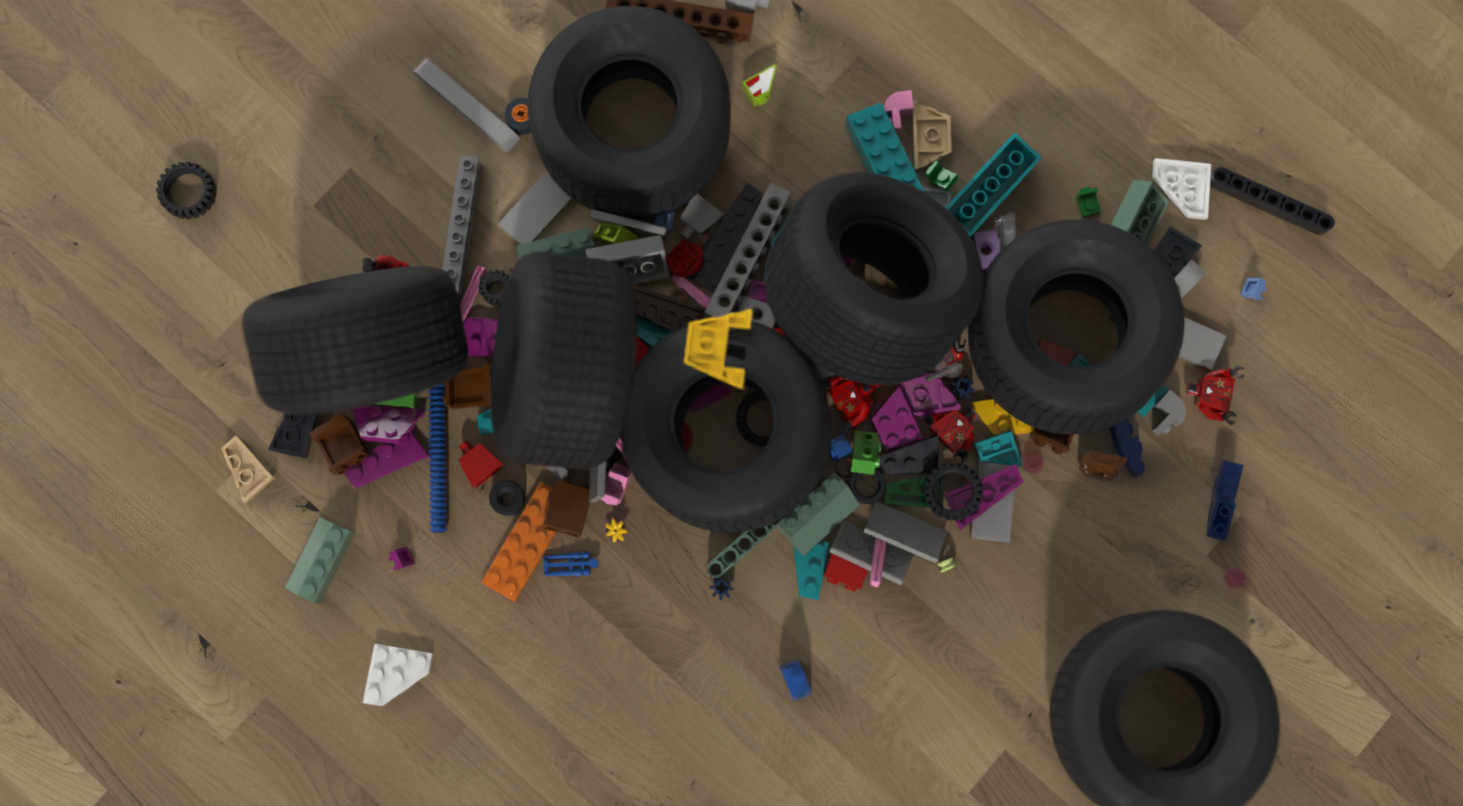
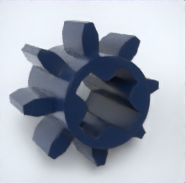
[951,376,975,399]
[709,576,734,601]

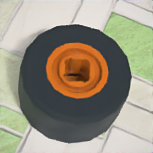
[505,98,531,135]

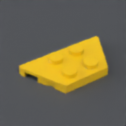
[970,399,1034,436]

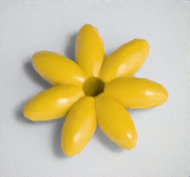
[605,518,627,542]

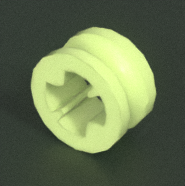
[937,557,957,573]

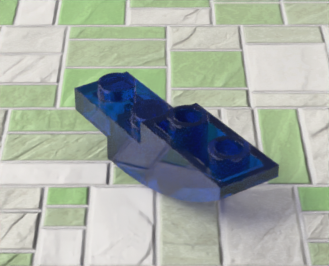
[1110,418,1145,478]
[1206,460,1244,541]

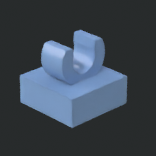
[654,211,675,232]
[1240,278,1266,300]

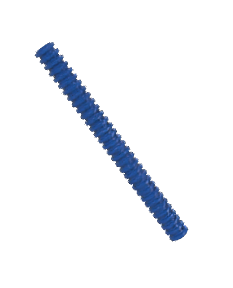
[428,384,447,533]

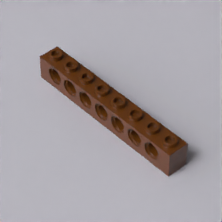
[605,0,754,43]

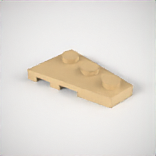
[221,436,275,504]

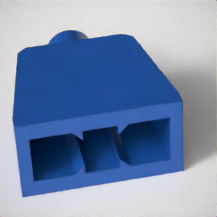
[779,659,811,702]

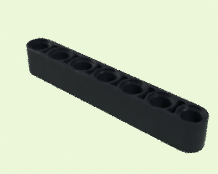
[1210,167,1335,235]

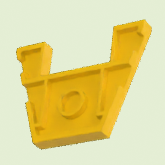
[684,309,753,389]

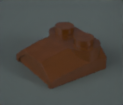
[1078,450,1127,480]

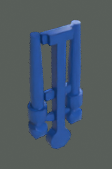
[543,551,599,577]

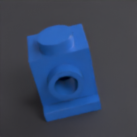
[829,434,852,463]

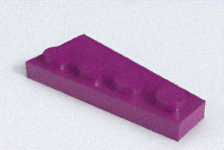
[344,432,429,489]
[944,464,1024,531]

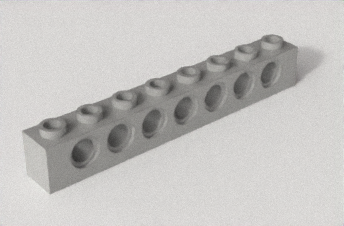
[442,155,482,304]
[704,183,792,319]

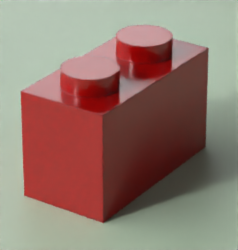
[823,554,868,592]

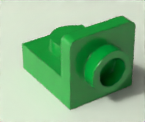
[925,161,959,193]
[1075,187,1101,218]

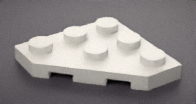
[1152,158,1211,220]
[363,644,434,706]

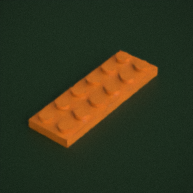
[481,482,556,602]

